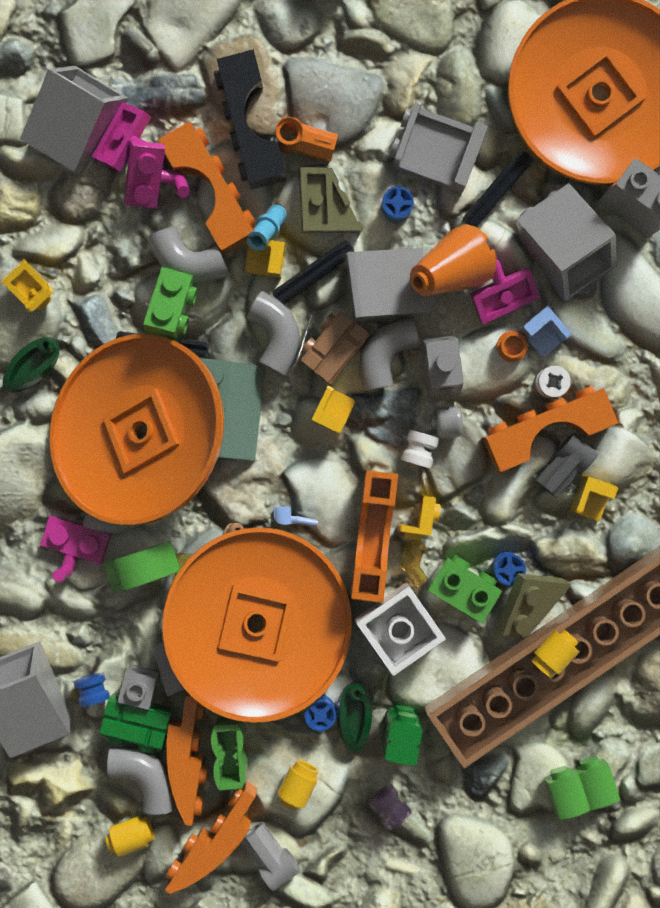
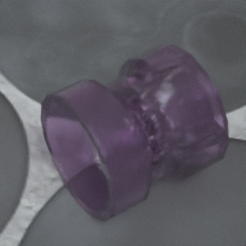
[368,784,412,830]

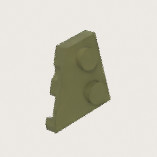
[299,167,363,233]
[496,573,571,638]

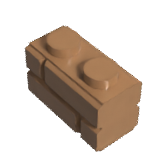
[300,311,370,385]

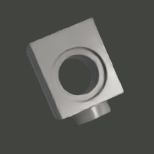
[118,664,161,710]

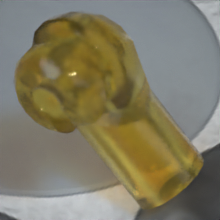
[400,540,428,587]

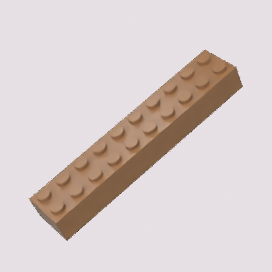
[424,546,660,768]

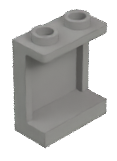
[390,101,488,193]
[597,159,660,238]

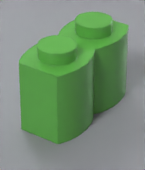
[211,717,248,790]
[544,756,620,820]

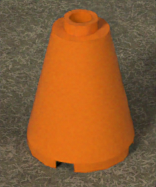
[410,224,497,296]

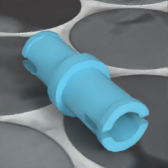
[247,205,287,251]

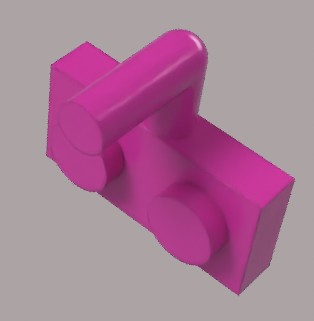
[91,102,168,172]
[124,140,190,208]
[469,259,540,324]
[40,515,112,582]

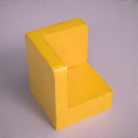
[244,237,286,279]
[311,386,355,434]
[569,476,619,521]

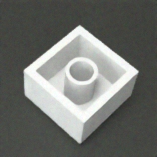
[355,582,446,676]

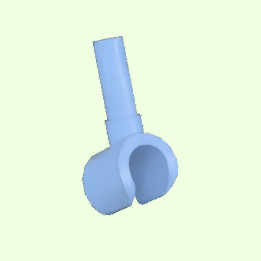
[274,506,317,527]

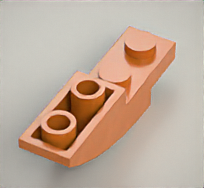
[167,693,209,826]
[165,781,257,894]

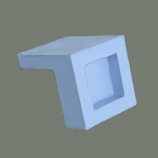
[519,306,572,357]

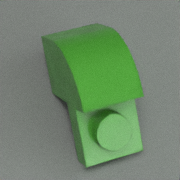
[103,541,180,592]

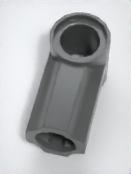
[535,433,598,498]

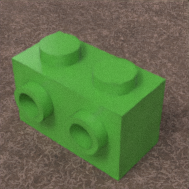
[143,267,198,342]
[425,555,502,624]

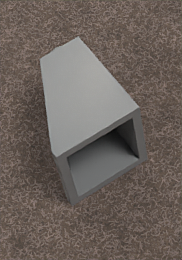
[20,66,128,172]
[516,183,617,301]
[346,248,435,325]
[0,641,71,758]

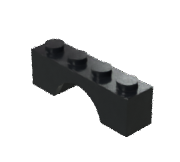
[213,49,287,190]

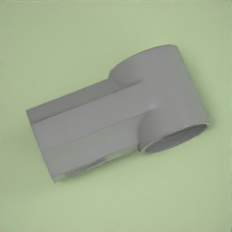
[241,821,300,891]

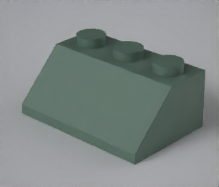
[200,358,266,461]

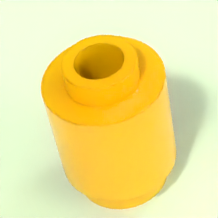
[531,629,580,679]
[277,759,319,811]
[105,816,155,858]

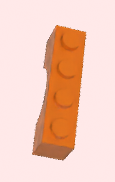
[157,121,255,256]
[482,386,619,472]
[351,470,399,602]

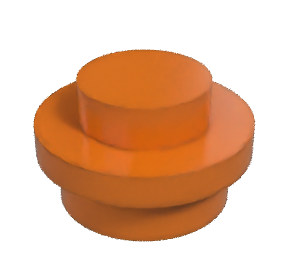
[496,331,528,362]

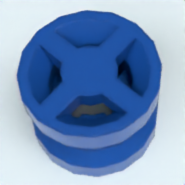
[381,186,414,223]
[491,552,526,586]
[73,673,110,707]
[305,695,336,732]

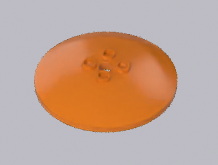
[508,0,660,185]
[49,334,224,526]
[162,528,352,722]

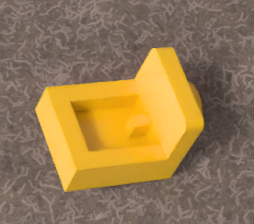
[1,259,54,313]
[398,495,441,540]

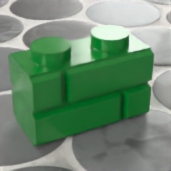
[99,693,174,753]
[382,705,423,766]

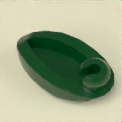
[2,337,60,393]
[336,682,372,753]

